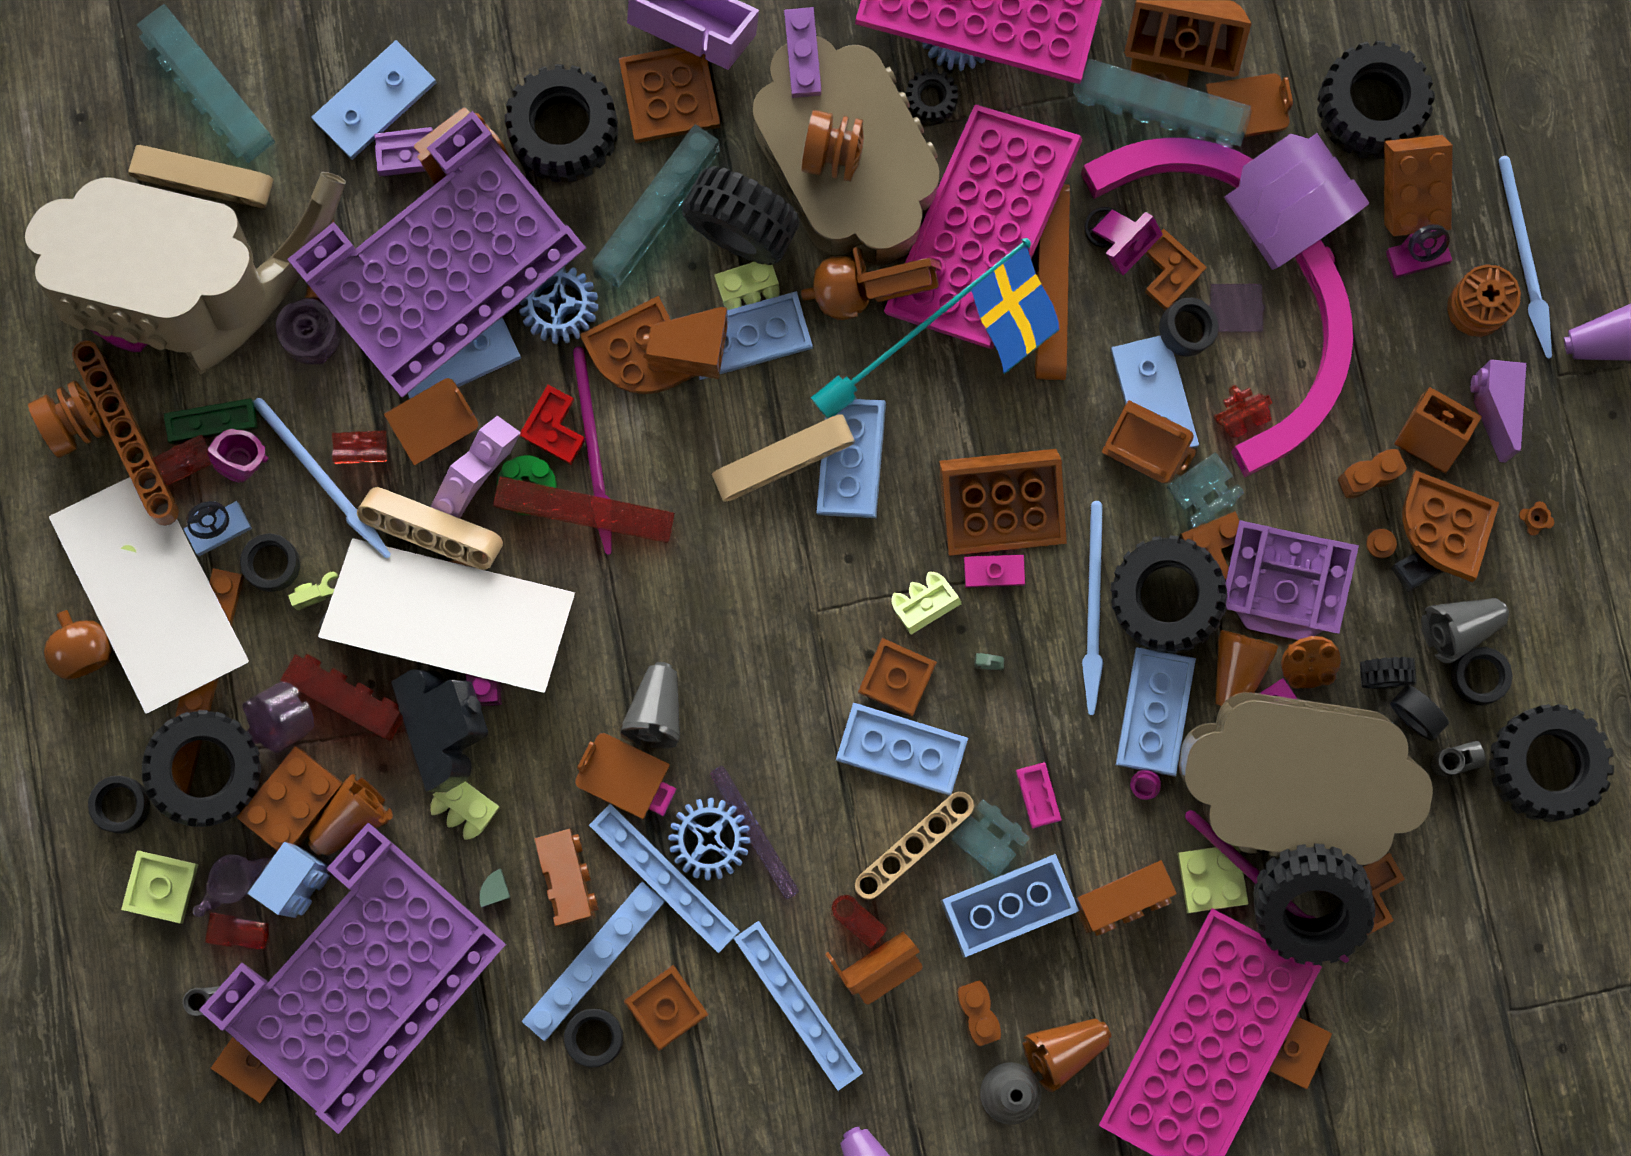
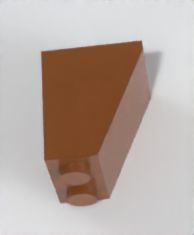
[642,307,729,379]

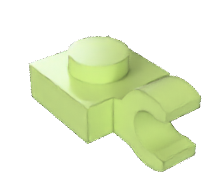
[288,572,338,610]

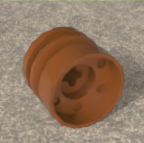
[801,110,865,182]
[1447,264,1521,337]
[28,380,105,458]

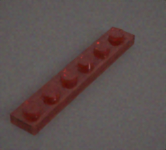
[493,476,675,543]

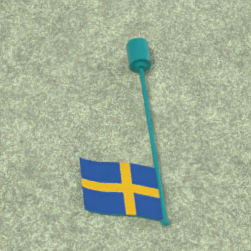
[811,238,1060,419]

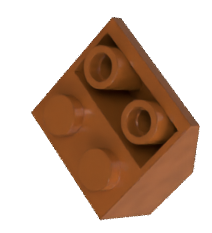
[1394,387,1482,473]

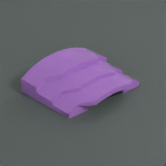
[1224,133,1369,270]
[1226,520,1359,640]

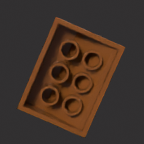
[939,449,1067,556]

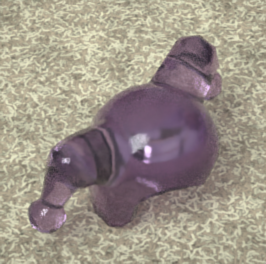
[192,854,273,918]

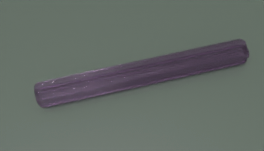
[710,766,799,899]

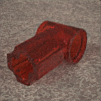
[830,895,887,949]
[205,912,269,949]

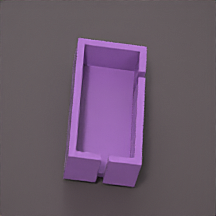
[627,0,759,70]

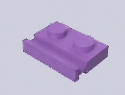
[374,127,433,177]

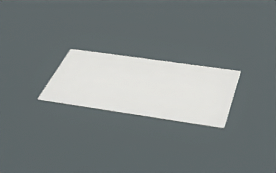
[49,477,249,714]
[318,538,575,693]

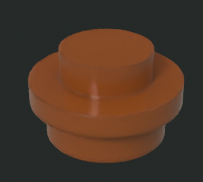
[1366,529,1397,559]

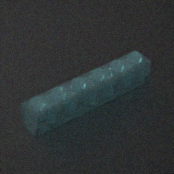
[136,4,275,163]
[1073,58,1252,148]
[592,124,720,288]

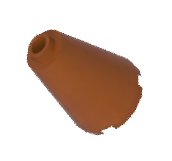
[1215,630,1278,708]
[308,774,393,856]
[1023,1018,1111,1092]

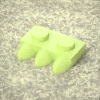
[714,262,780,310]
[892,572,961,634]
[430,781,500,840]

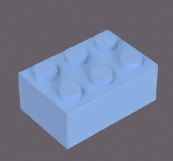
[248,842,330,918]

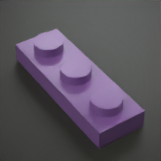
[784,7,821,98]

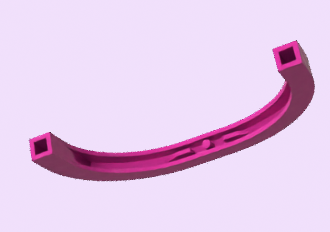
[1081,138,1353,477]

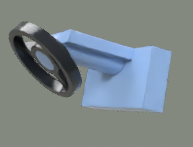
[184,501,252,556]

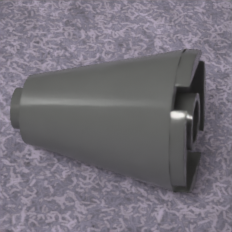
[1421,598,1509,663]
[620,662,680,749]
[980,1062,1041,1125]

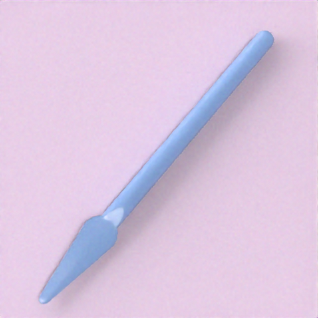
[1499,156,1552,359]
[254,398,391,558]
[1082,501,1103,715]

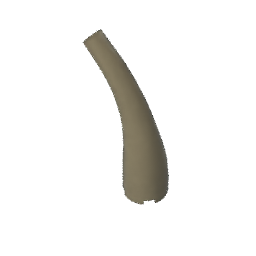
[185,172,346,374]

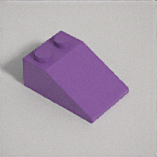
[1470,360,1526,463]

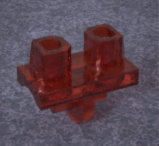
[1214,385,1272,438]
[332,430,387,464]
[153,434,212,485]

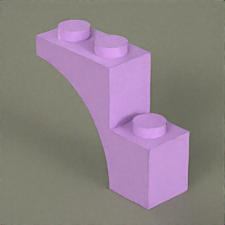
[431,416,521,518]

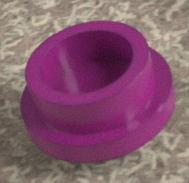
[1130,770,1161,800]

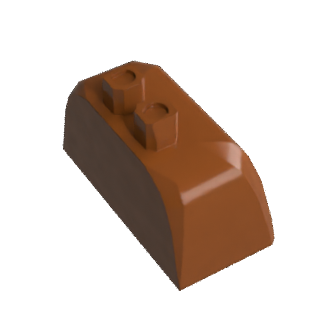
[1124,0,1252,77]

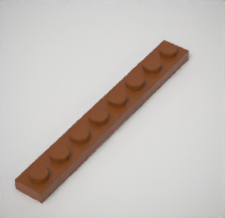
[172,568,244,795]

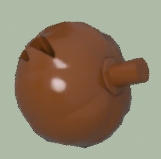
[801,256,869,320]
[44,610,113,680]

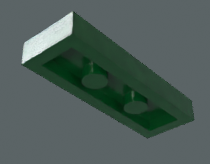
[164,398,258,444]

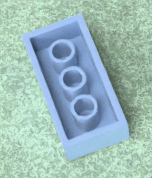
[941,854,1079,958]

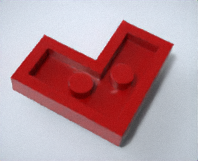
[519,385,585,465]

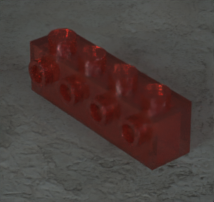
[280,654,403,742]

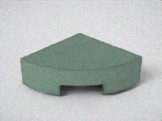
[974,653,1004,670]
[480,869,511,908]

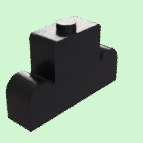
[391,669,488,792]

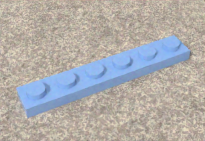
[589,804,740,953]
[522,881,666,1041]
[734,921,863,1091]

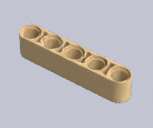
[128,145,274,208]
[712,414,855,502]
[357,487,503,570]
[855,792,974,900]

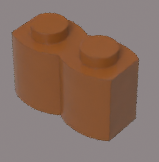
[1337,449,1407,498]
[956,980,1001,1046]

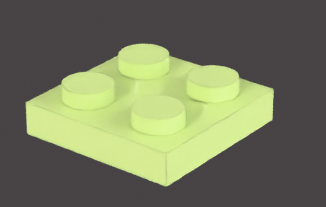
[1177,845,1248,913]
[121,850,198,924]

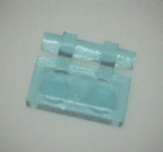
[1167,452,1244,527]
[951,799,1030,877]

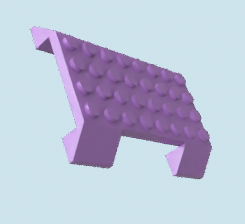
[287,111,586,398]
[199,823,506,1134]

